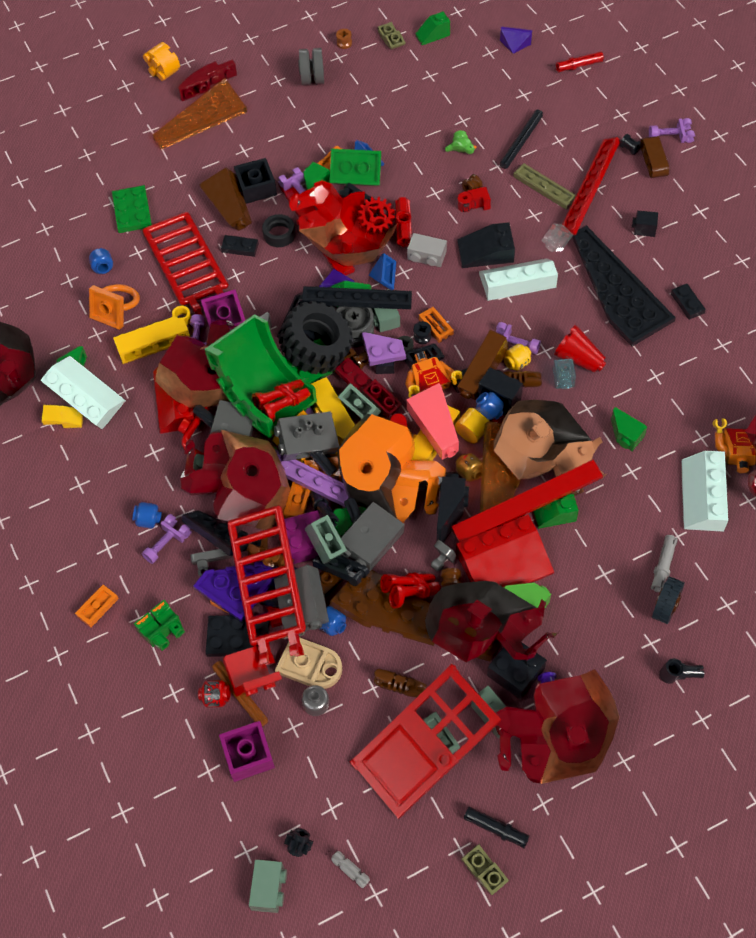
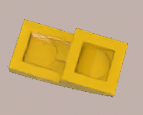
[42,405,83,428]

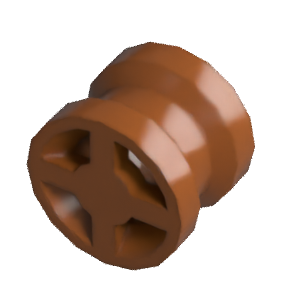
[336,29,352,49]

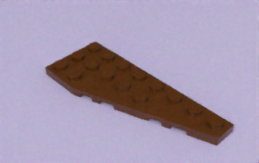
[330,570,501,662]

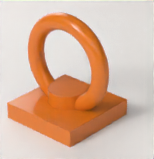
[89,284,140,330]

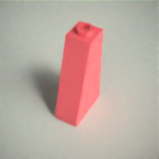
[407,383,459,460]

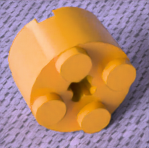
[143,42,180,81]

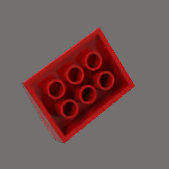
[456,514,554,588]

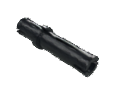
[309,491,339,527]
[464,806,530,849]

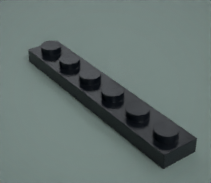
[302,286,412,310]

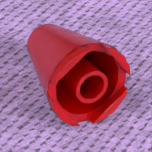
[553,325,606,373]

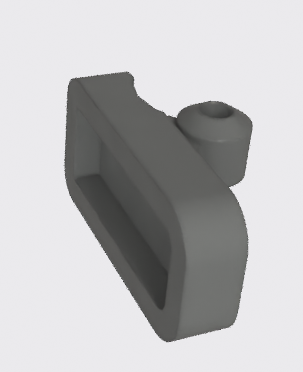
[431,540,457,571]
[190,549,232,577]

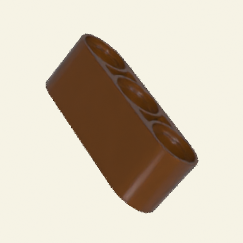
[640,136,669,178]

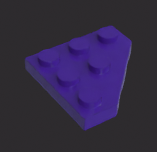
[193,562,278,622]

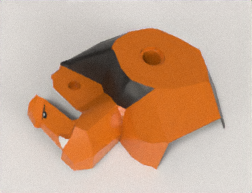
[337,414,446,523]

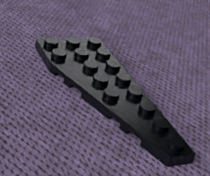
[572,225,676,347]

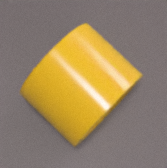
[454,408,490,443]

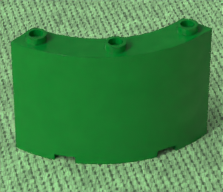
[205,314,317,438]

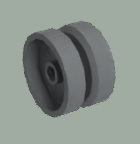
[298,48,324,85]
[336,307,374,347]

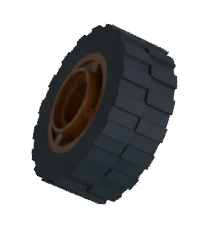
[652,576,685,624]

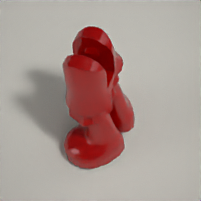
[252,379,311,422]
[380,572,441,609]

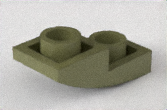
[377,22,406,49]
[461,844,509,895]

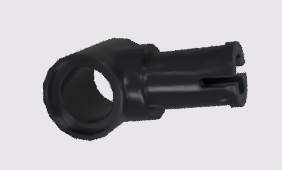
[659,658,704,684]

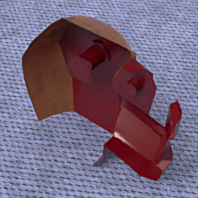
[155,320,236,408]
[180,430,290,530]
[495,669,619,784]

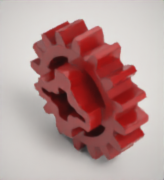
[358,196,395,235]

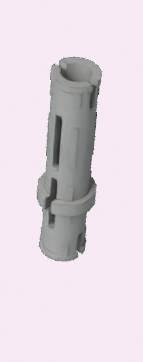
[651,535,678,592]

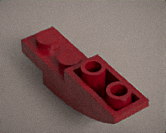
[178,59,237,101]
[334,358,402,417]

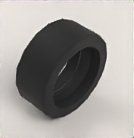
[262,214,295,247]

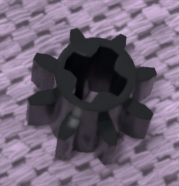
[284,828,314,857]

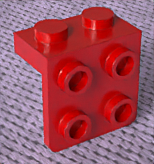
[223,646,282,697]

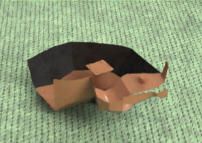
[494,400,608,496]

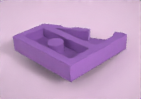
[362,332,406,366]

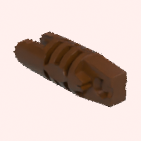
[503,371,542,388]
[374,669,427,698]

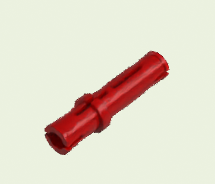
[556,51,604,73]

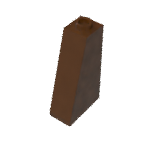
[199,167,252,231]
[458,330,508,400]

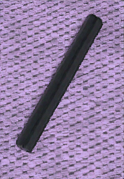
[500,109,543,169]

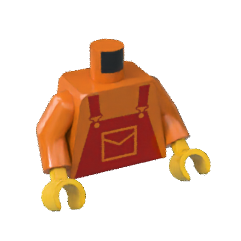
[405,351,463,398]
[713,418,756,473]

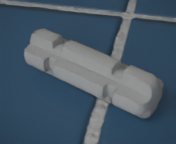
[331,851,370,888]

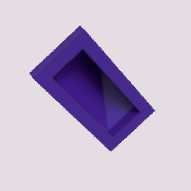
[500,27,532,53]
[319,269,354,287]

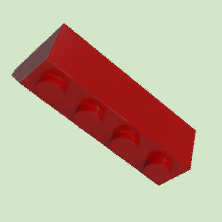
[153,367,196,434]

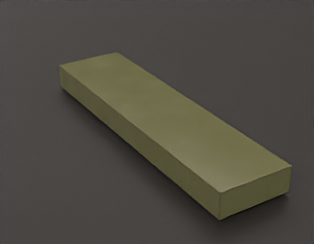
[513,163,576,210]

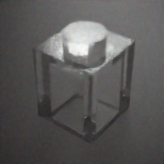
[541,224,573,252]

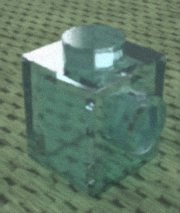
[553,359,576,389]

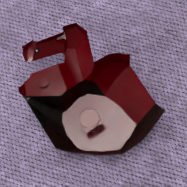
[0,322,36,406]
[425,581,560,663]

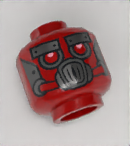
[198,680,230,708]

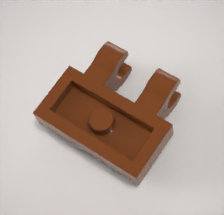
[247,543,294,568]

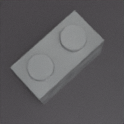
[407,233,447,267]

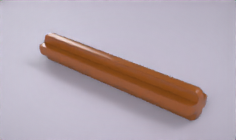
[212,661,268,727]

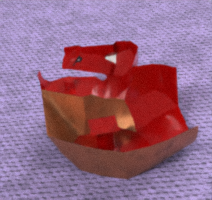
[289,180,399,266]

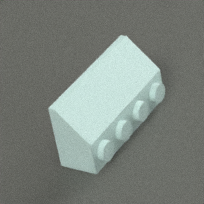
[479,258,558,301]
[41,356,126,429]
[681,451,728,532]

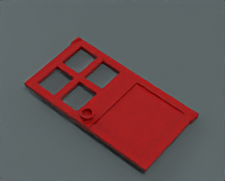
[350,663,502,819]

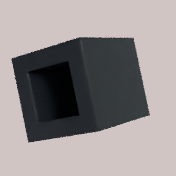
[631,210,658,237]

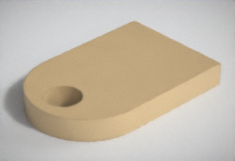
[275,637,342,689]

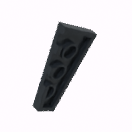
[182,510,261,556]

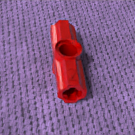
[395,197,412,247]

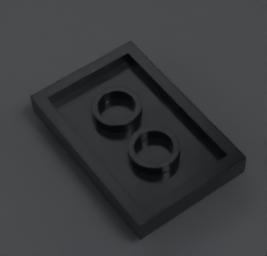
[206,615,270,657]

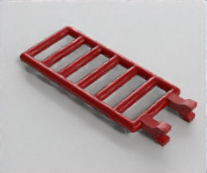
[142,212,228,316]
[227,505,306,665]

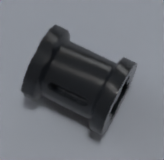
[619,134,642,155]

